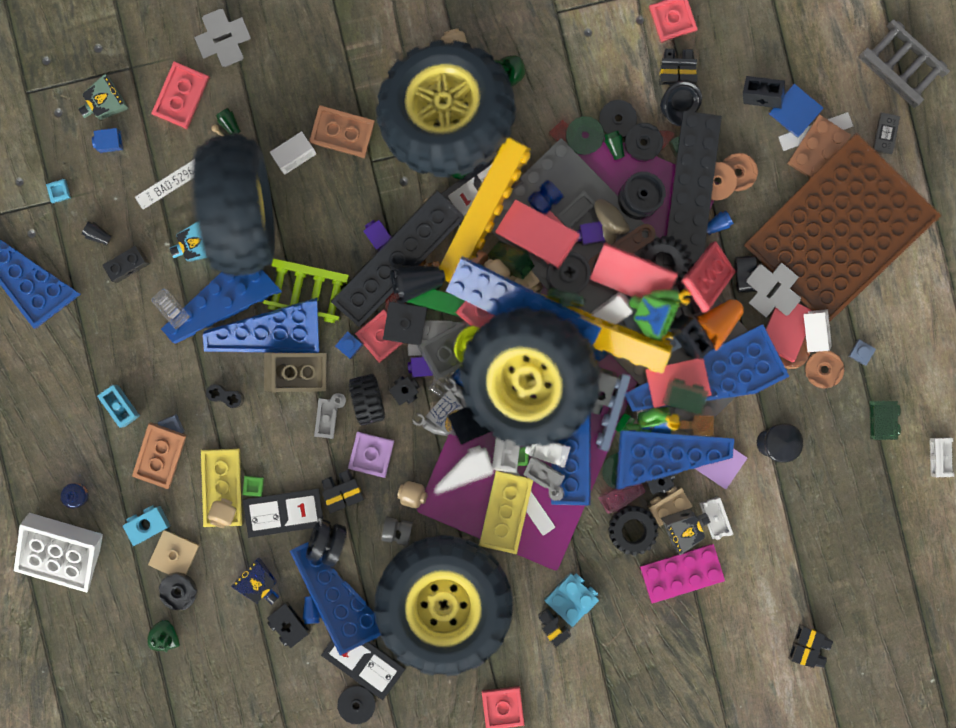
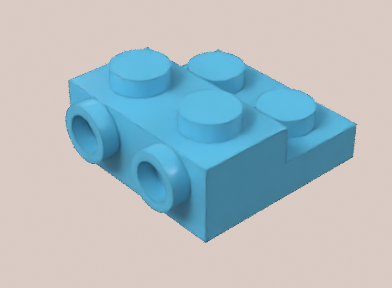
[544,572,599,627]

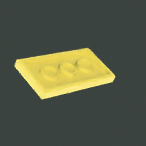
[201,449,243,527]
[479,471,533,554]

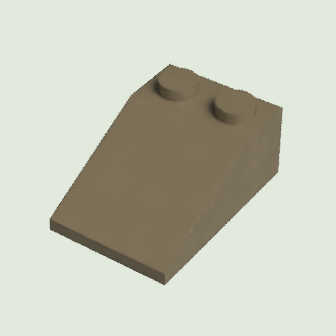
[264,352,326,392]

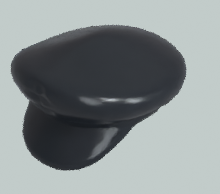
[660,80,702,126]
[757,424,803,463]

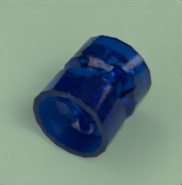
[527,180,564,215]

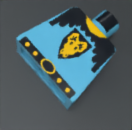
[169,222,206,261]

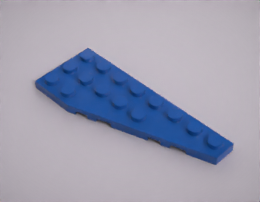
[625,324,789,411]

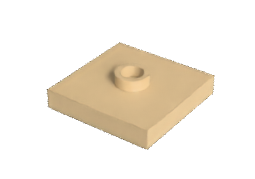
[148,530,200,575]

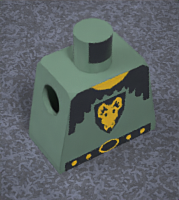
[78,74,129,120]

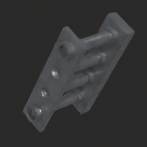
[858,19,950,108]

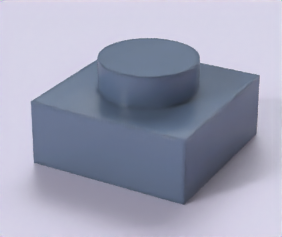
[848,339,876,366]
[158,414,184,433]

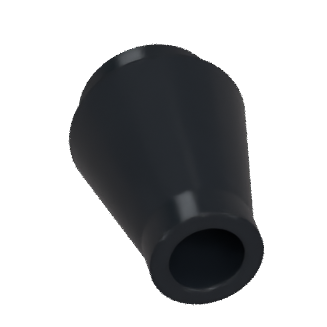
[82,221,112,246]

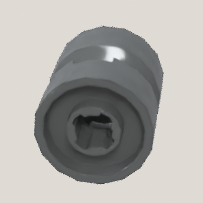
[381,517,413,546]

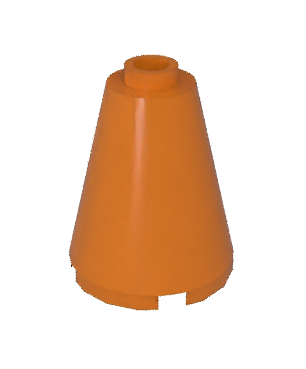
[696,299,743,351]

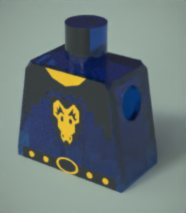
[231,558,280,605]

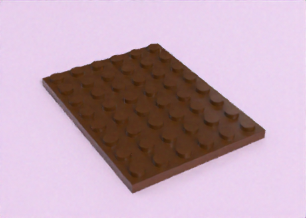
[744,133,942,322]

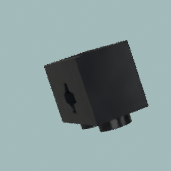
[743,76,785,109]
[102,246,150,283]
[669,315,714,359]
[267,601,311,649]

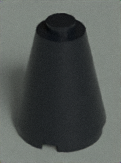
[390,265,445,304]

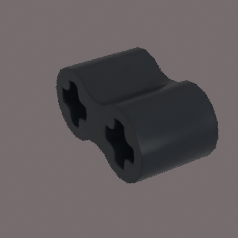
[734,255,757,293]
[206,384,244,408]

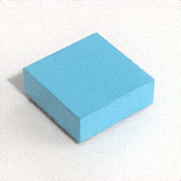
[46,179,71,203]

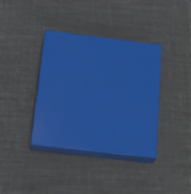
[769,84,823,138]

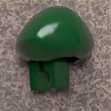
[494,55,526,87]
[147,620,180,653]

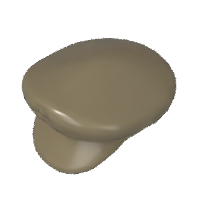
[594,199,630,244]

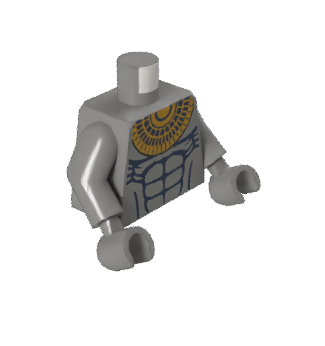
[412,377,467,436]

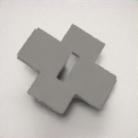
[194,9,251,67]
[746,263,801,317]

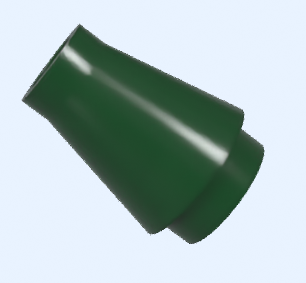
[215,108,241,134]
[604,130,625,160]

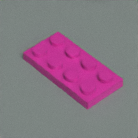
[640,544,725,604]

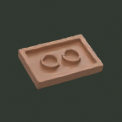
[309,105,375,158]
[787,114,851,178]
[132,422,187,489]

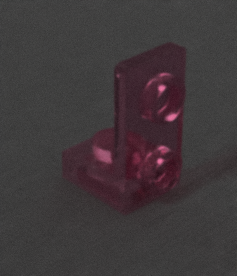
[598,483,645,514]

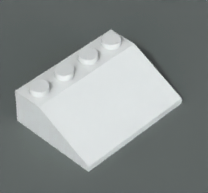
[435,445,493,493]
[14,513,103,592]

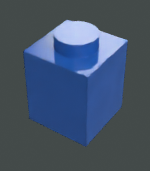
[92,128,123,153]
[335,332,364,359]

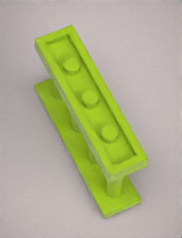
[263,259,350,324]

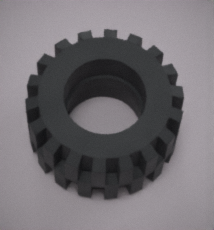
[640,236,692,286]
[349,373,385,426]
[608,505,658,556]

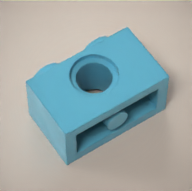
[97,385,140,428]
[123,505,171,546]

